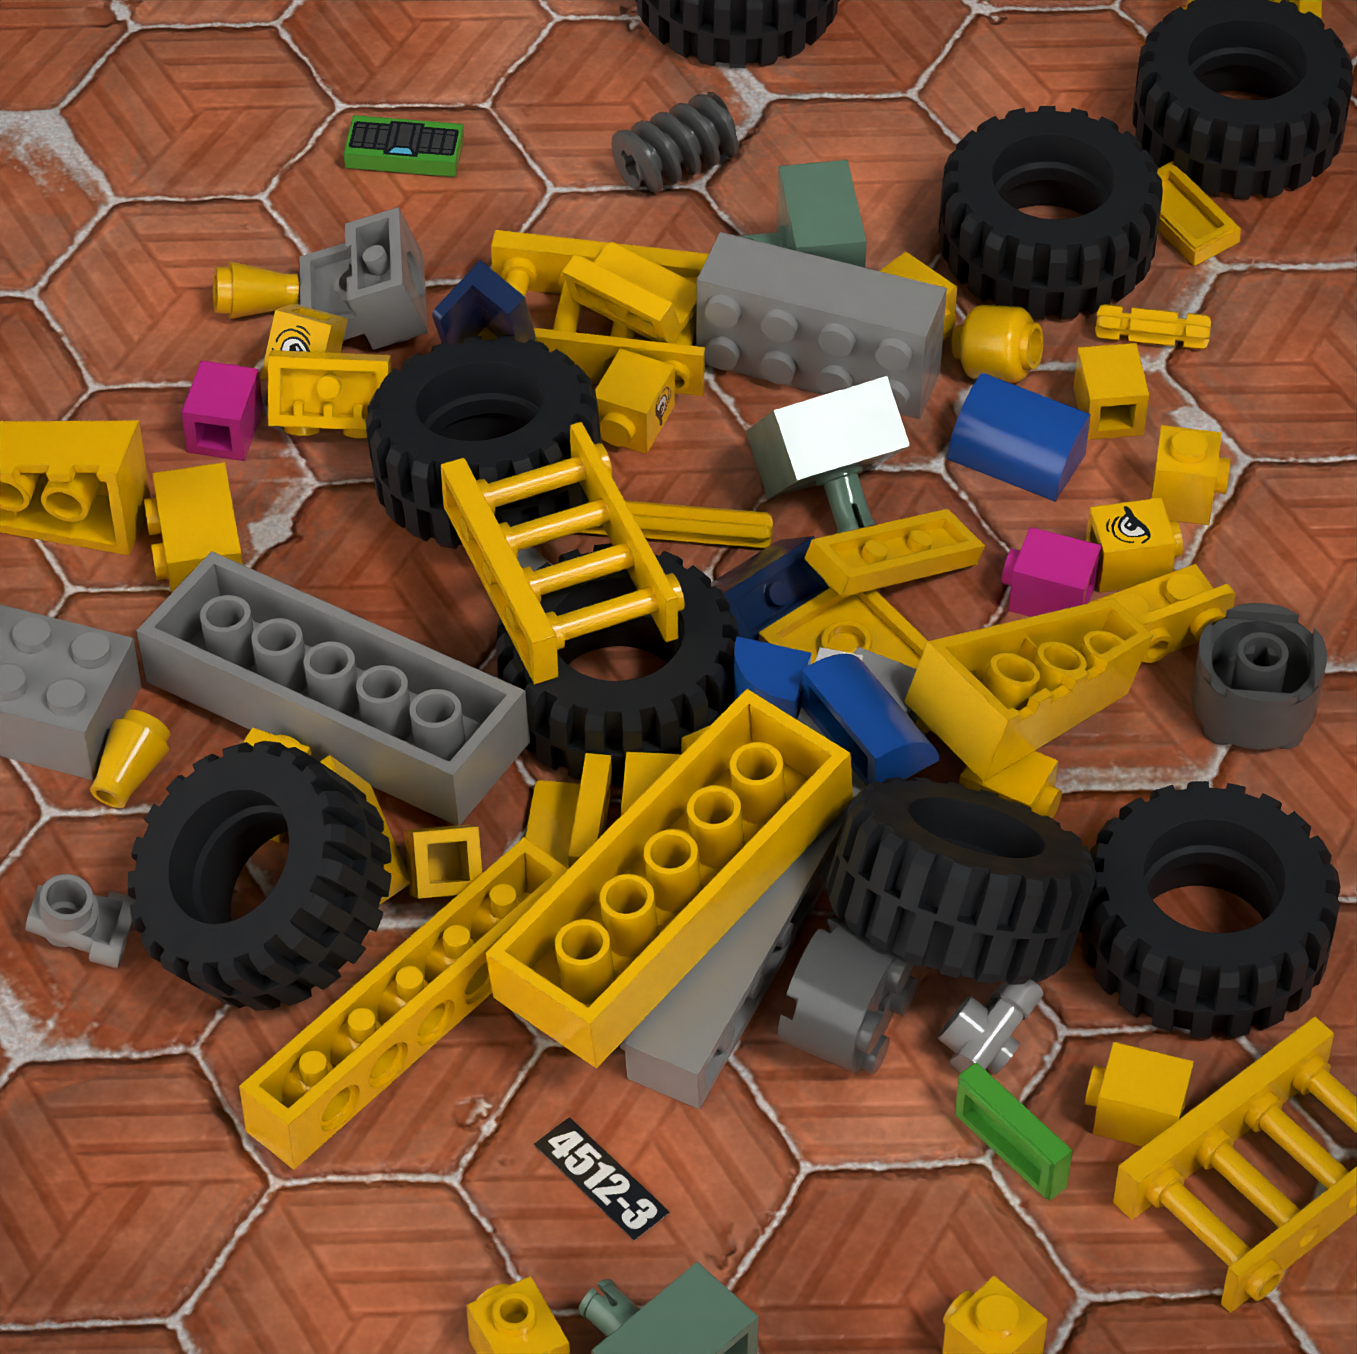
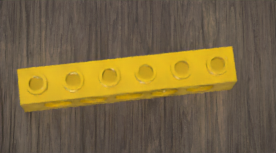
[239,837,568,1170]

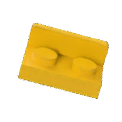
[268,350,391,438]
[1087,564,1236,663]

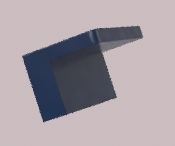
[432,260,537,345]
[711,536,830,641]

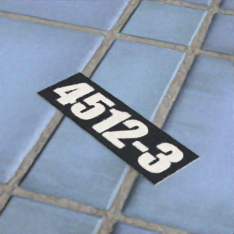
[534,1117,670,1241]

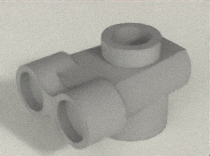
[25,874,136,969]
[937,979,1044,1075]

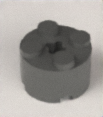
[1191,603,1327,749]
[778,917,918,1075]

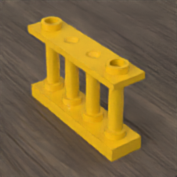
[478,230,709,396]
[441,422,685,685]
[1113,1016,1357,1313]

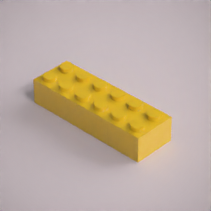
[485,689,853,1069]

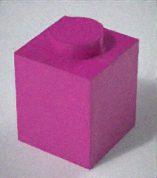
[182,360,263,461]
[1002,527,1101,617]

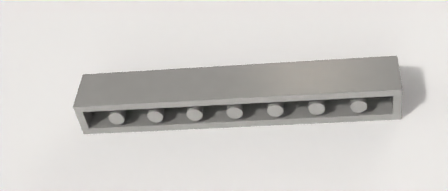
[620,647,919,1110]

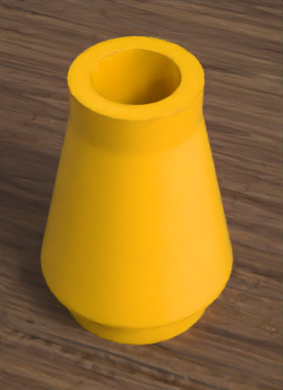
[213,261,299,319]
[90,709,170,809]

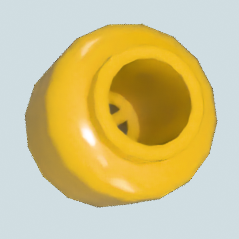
[952,305,1043,383]

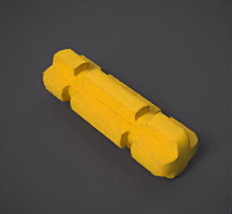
[1095,304,1211,350]

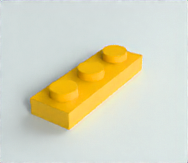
[804,509,985,597]

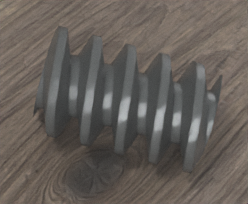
[611,92,739,193]

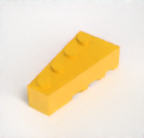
[0,420,151,556]
[904,598,1153,782]

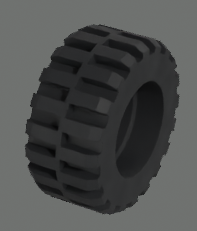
[635,0,840,68]
[1132,0,1354,199]
[938,106,1163,320]
[365,335,602,549]
[496,543,738,785]
[128,741,392,1011]
[826,777,1096,985]
[1079,781,1341,1039]

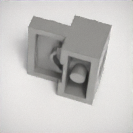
[299,207,428,350]

